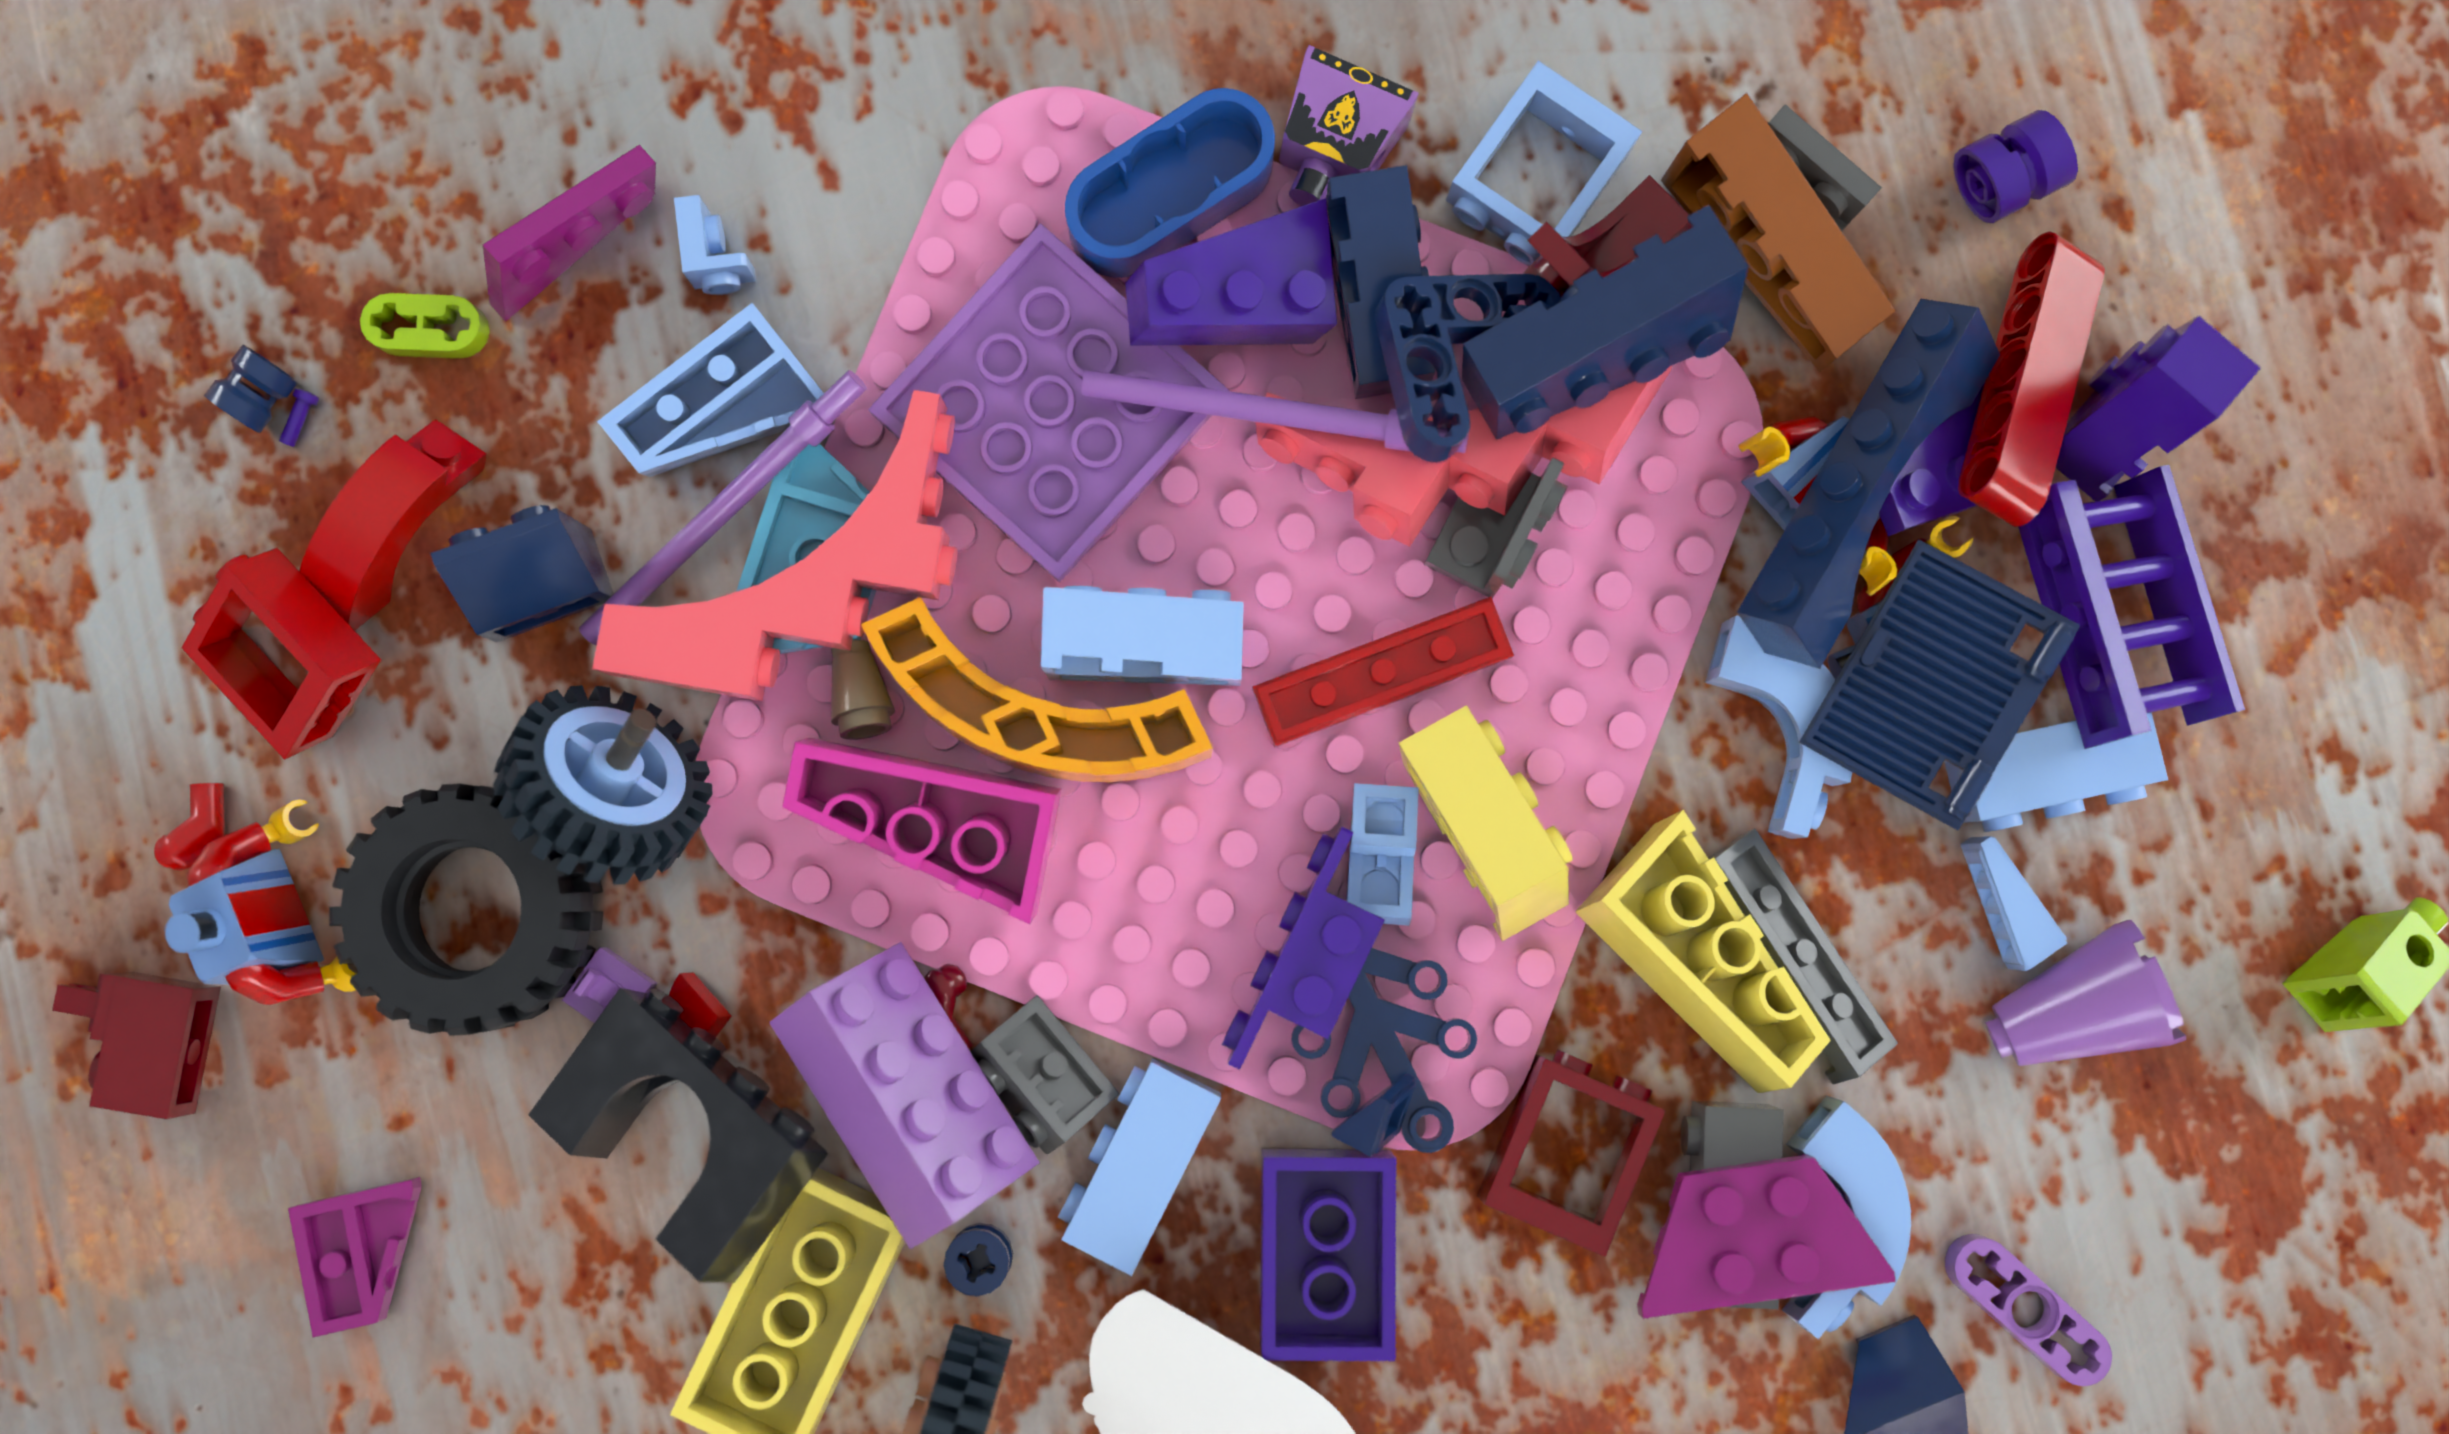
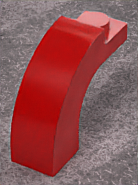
[299,419,487,631]

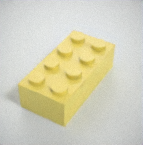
[670,1167,905,1434]

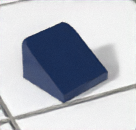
[1331,1073,1416,1157]

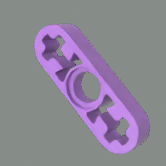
[1945,1234,2112,1386]

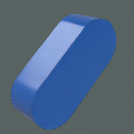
[1065,88,1275,278]

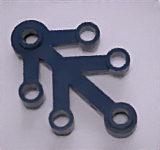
[1291,948,1477,1153]

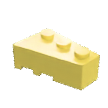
[1399,705,1573,941]

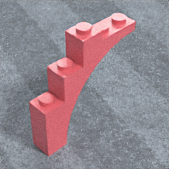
[1255,366,1672,547]
[592,390,957,701]

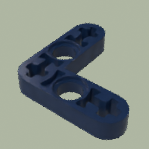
[1375,274,1561,462]

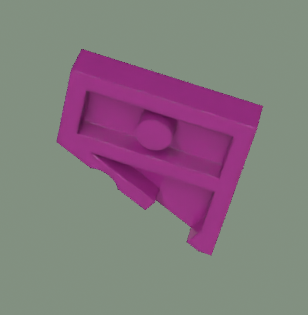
[288,1177,422,1338]

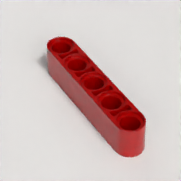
[1958,231,2105,527]

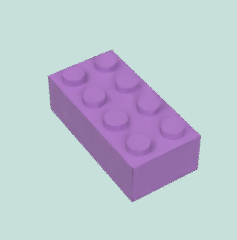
[769,942,1040,1249]

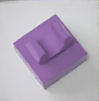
[562,947,658,1023]

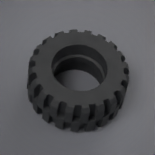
[329,783,604,1036]

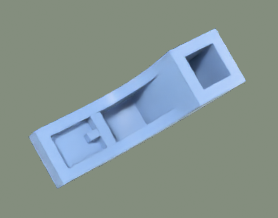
[1705,615,1853,839]
[1782,1096,1911,1339]

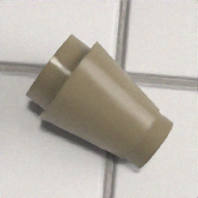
[831,640,895,740]

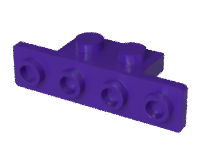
[1222,826,1385,1070]

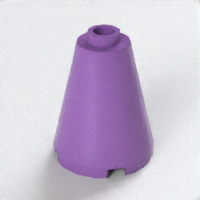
[1985,920,2186,1066]

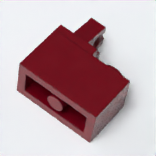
[52,972,221,1119]

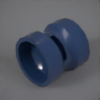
[204,344,299,433]

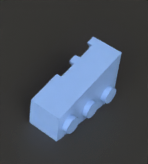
[597,303,824,477]
[1041,586,1244,686]

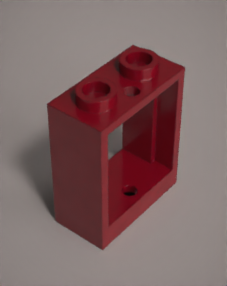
[1477,1049,1666,1257]

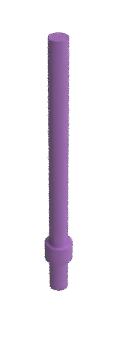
[579,370,867,645]
[1081,370,1469,453]

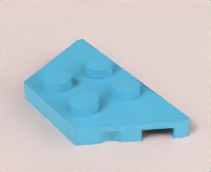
[736,444,876,654]

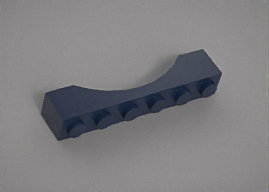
[1737,298,2000,669]

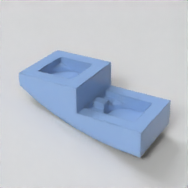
[1346,783,1419,926]

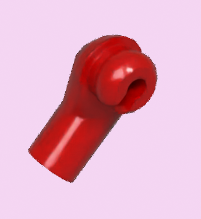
[154,783,225,871]

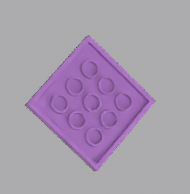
[868,223,1230,583]

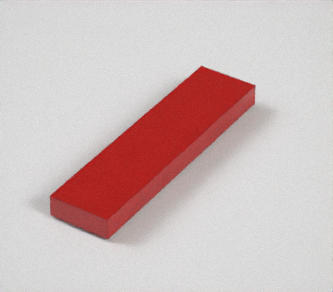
[1252,596,1514,748]

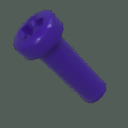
[279,388,319,447]

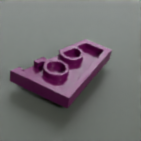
[482,144,656,322]

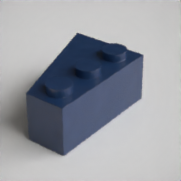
[1326,165,1436,399]

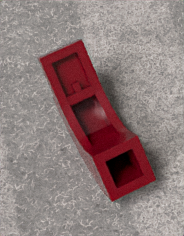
[1523,175,1691,297]

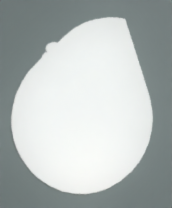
[1082,1289,1356,1434]

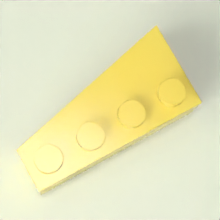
[1575,810,1831,1093]

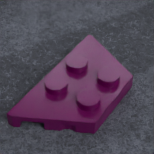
[1637,1154,1896,1319]

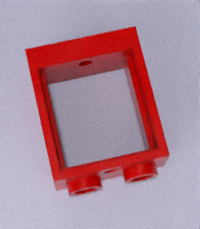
[181,548,381,760]

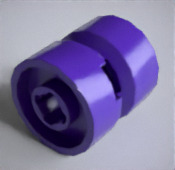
[1953,110,2078,224]

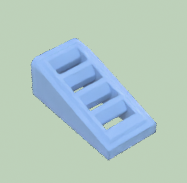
[1960,836,2067,971]

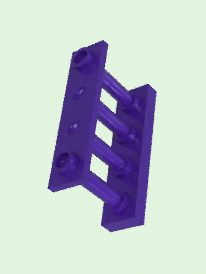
[2018,465,2245,749]

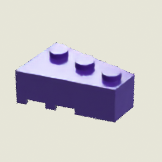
[1125,198,1337,346]
[2056,316,2261,502]

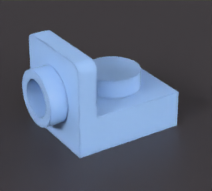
[674,195,756,295]

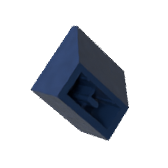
[430,505,614,642]

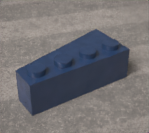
[1462,205,1749,440]

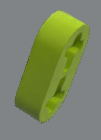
[360,293,490,358]

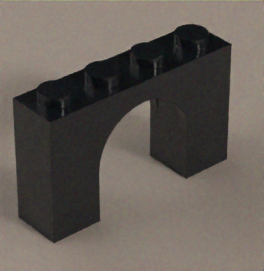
[528,988,829,1283]

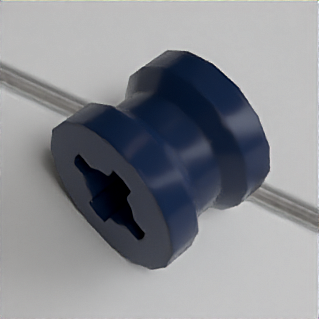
[944,1223,1013,1297]

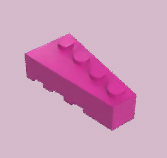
[782,738,1062,925]

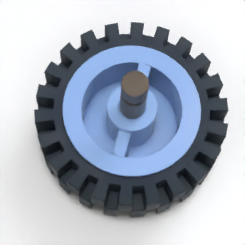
[493,685,712,885]

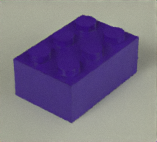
[1260,1149,1396,1361]

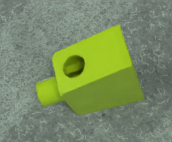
[2282,897,2449,1032]

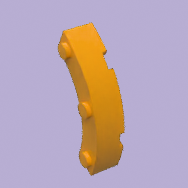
[860,597,1213,782]

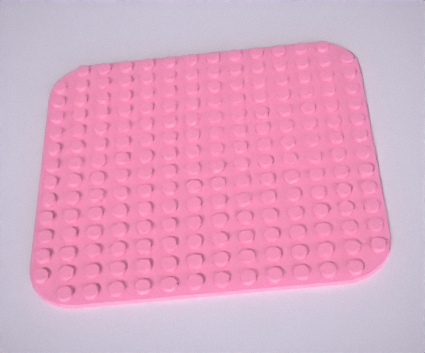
[696,86,1763,1150]

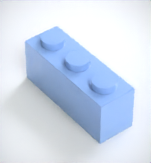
[1944,713,2168,832]
[1058,1058,1221,1276]

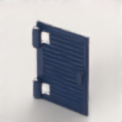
[1799,539,2080,831]

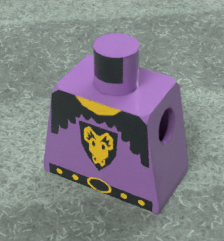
[1279,45,1419,206]

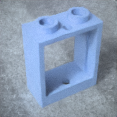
[1446,61,1642,266]

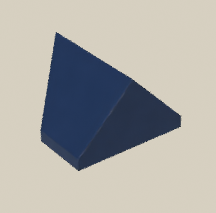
[1844,1315,1969,1434]

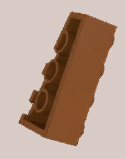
[1660,93,1896,372]

